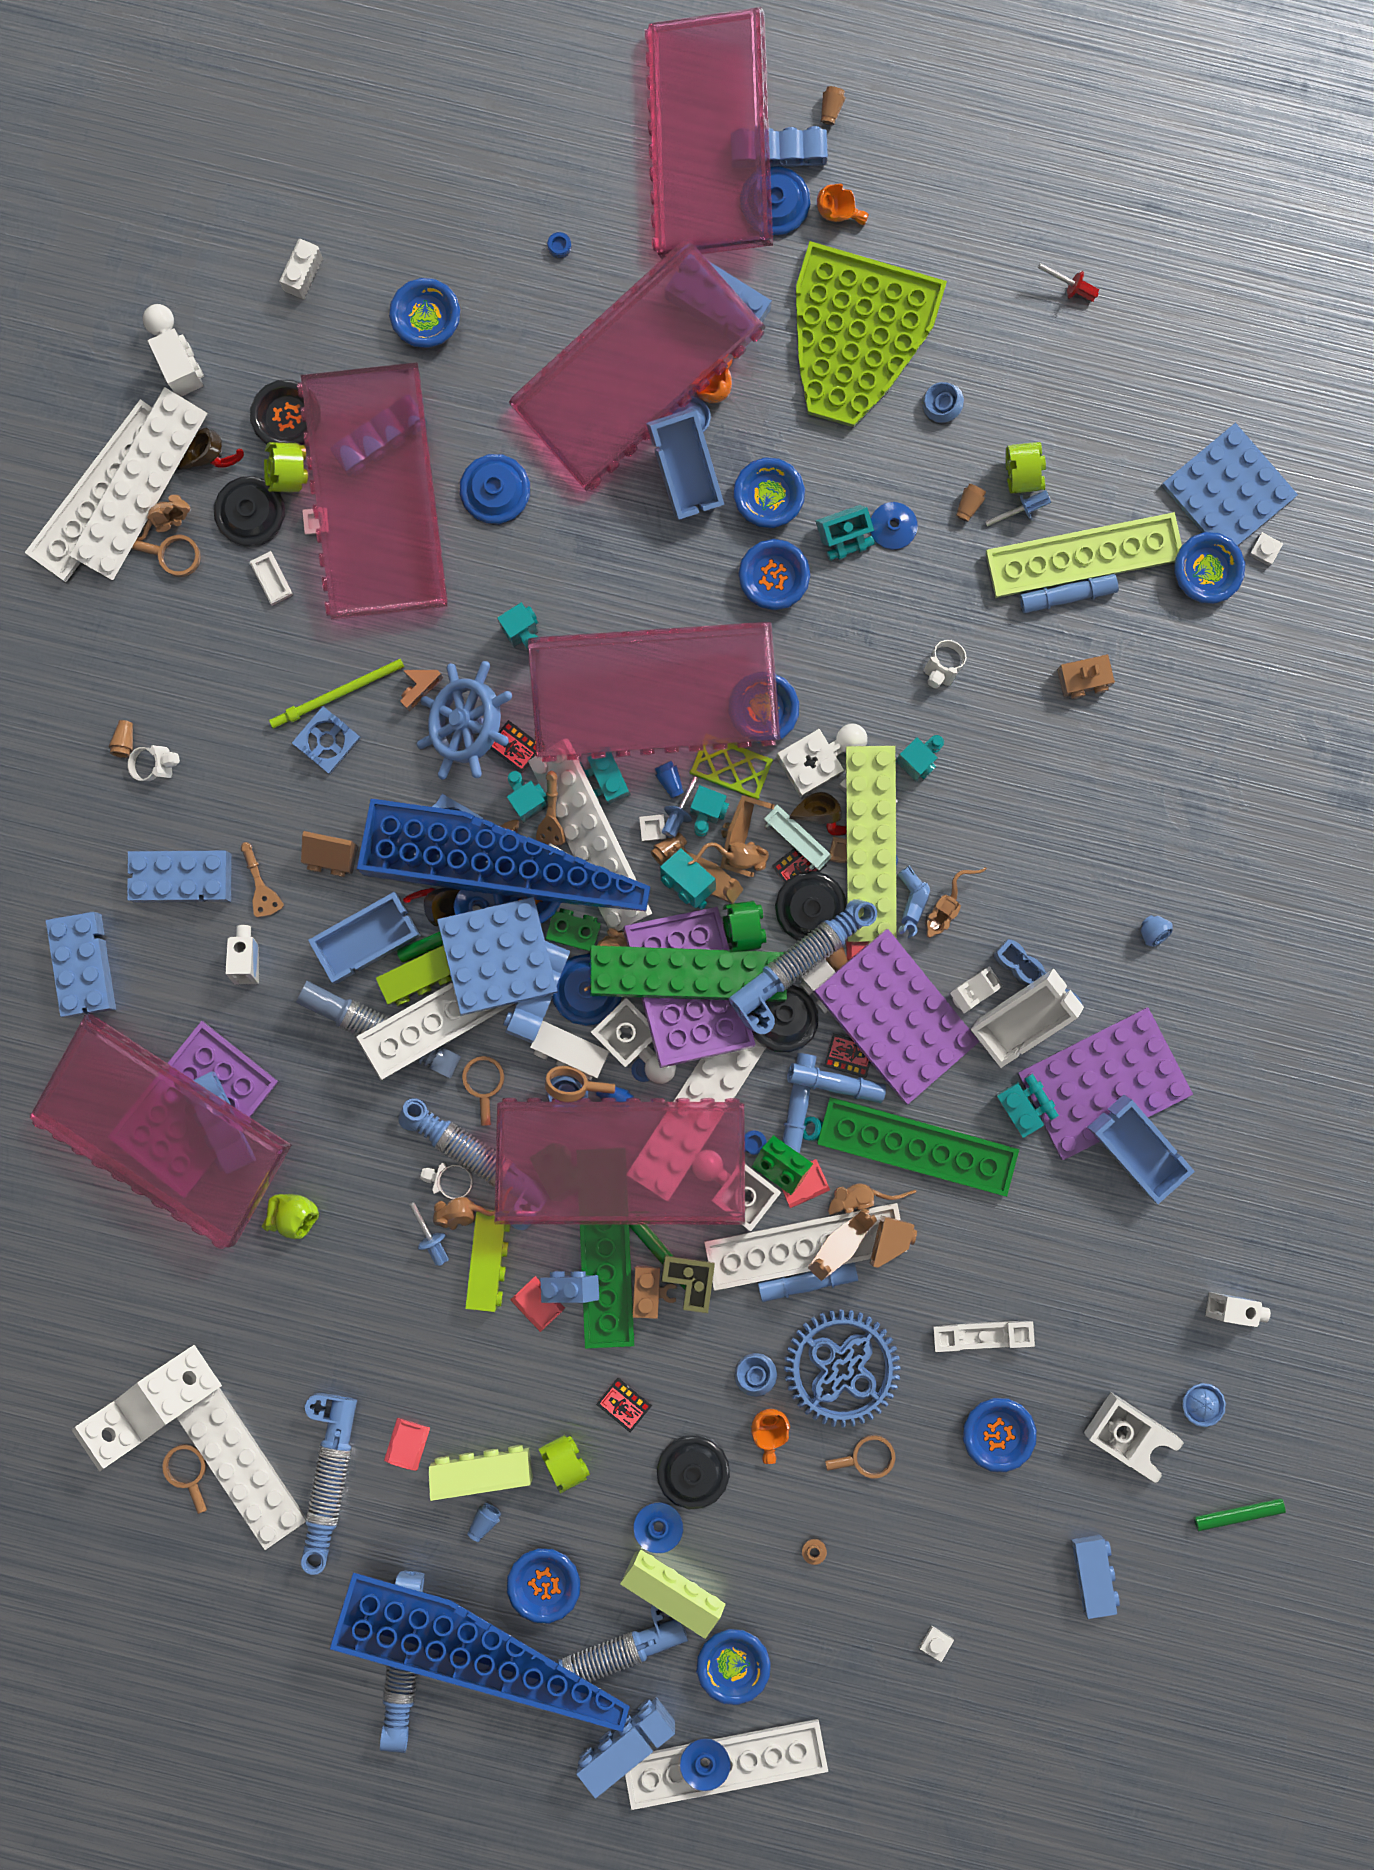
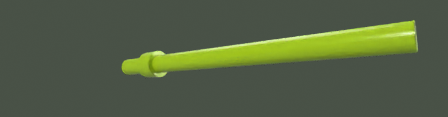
[269,658,404,729]

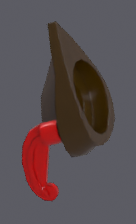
[177,428,244,470]
[789,792,846,836]
[403,888,460,927]

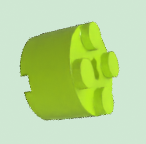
[264,442,308,492]
[1005,442,1046,494]
[538,1435,590,1494]

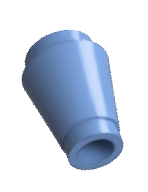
[467,1503,501,1542]

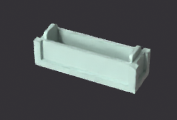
[764,805,832,871]

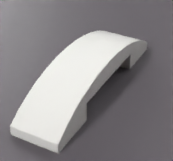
[934,1321,1035,1352]

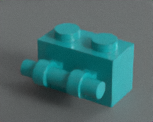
[815,505,875,561]
[497,602,541,654]
[896,735,944,782]
[580,747,631,806]
[507,771,547,823]
[690,785,729,837]
[660,848,716,910]
[997,1073,1059,1138]

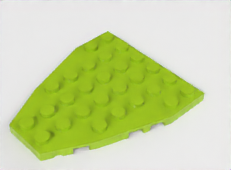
[796,241,947,428]

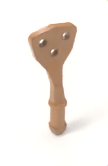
[536,771,566,845]
[241,842,284,917]

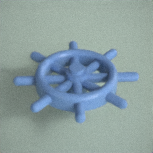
[417,661,512,780]

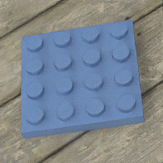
[1161,422,1298,546]
[437,897,558,1016]

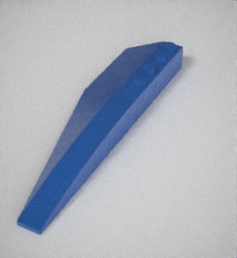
[357,798,651,911]
[330,1572,630,1732]

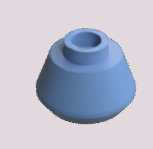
[1141,915,1173,947]

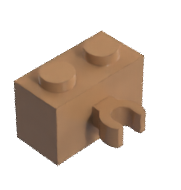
[1057,654,1115,699]
[633,1265,677,1319]

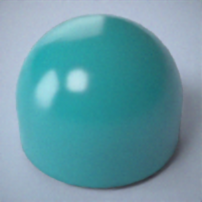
[803,1116,823,1142]

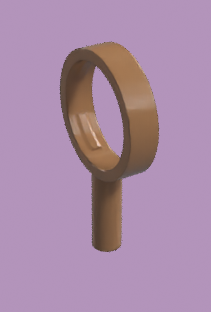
[132,535,201,577]
[462,1056,505,1126]
[545,1066,615,1102]
[825,1435,895,1478]
[163,1444,207,1514]

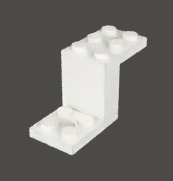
[72,1345,222,1472]

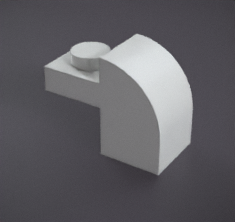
[950,966,1003,1013]

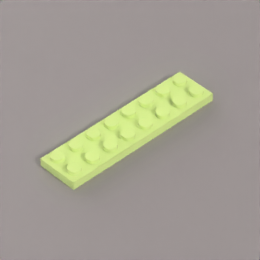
[985,512,1182,598]
[846,746,897,942]

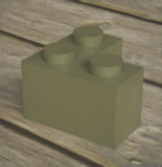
[661,1255,715,1313]

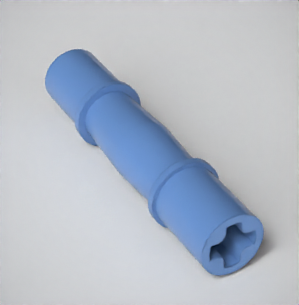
[1019,574,1119,613]
[782,1053,817,1153]
[787,1063,886,1103]
[758,1262,858,1302]

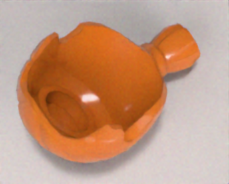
[817,184,869,225]
[695,355,733,404]
[751,1408,790,1464]

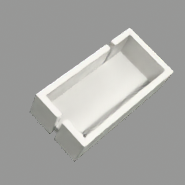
[971,969,1084,1068]

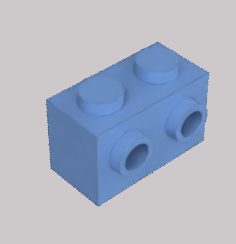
[540,1271,599,1303]

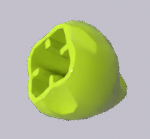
[261,1194,319,1239]

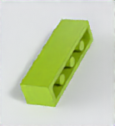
[376,946,452,1007]
[465,1209,511,1312]

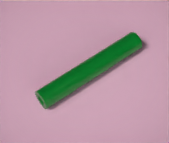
[397,931,443,963]
[629,1215,685,1290]
[1194,1498,1286,1532]

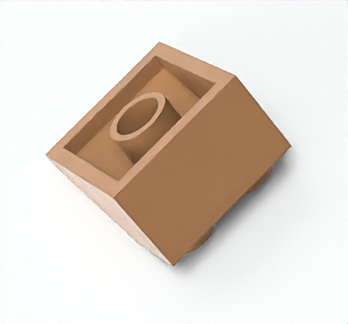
[301,831,358,877]
[869,1215,917,1268]

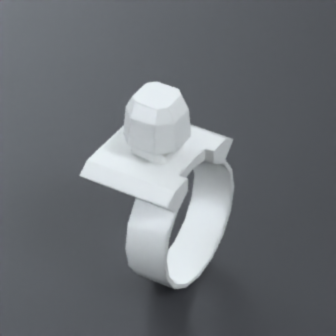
[923,640,967,688]
[128,745,180,781]
[420,1162,473,1199]

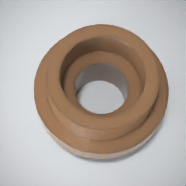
[802,1539,827,1565]

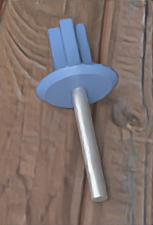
[986,490,1052,527]
[662,776,698,839]
[409,1202,449,1266]

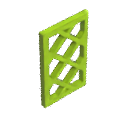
[689,734,773,800]

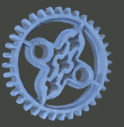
[784,1309,901,1427]

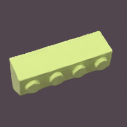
[429,1445,533,1501]
[620,1550,725,1639]

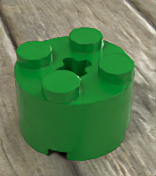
[723,901,767,952]

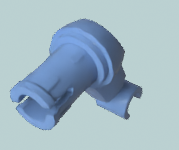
[897,865,930,939]

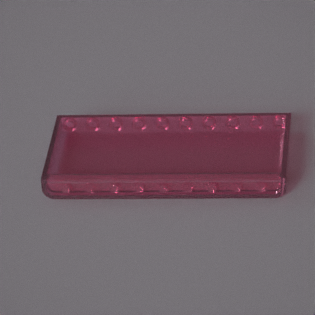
[645,7,773,259]
[509,238,766,491]
[297,362,448,620]
[527,622,781,762]
[30,1014,292,1249]
[494,1098,745,1225]

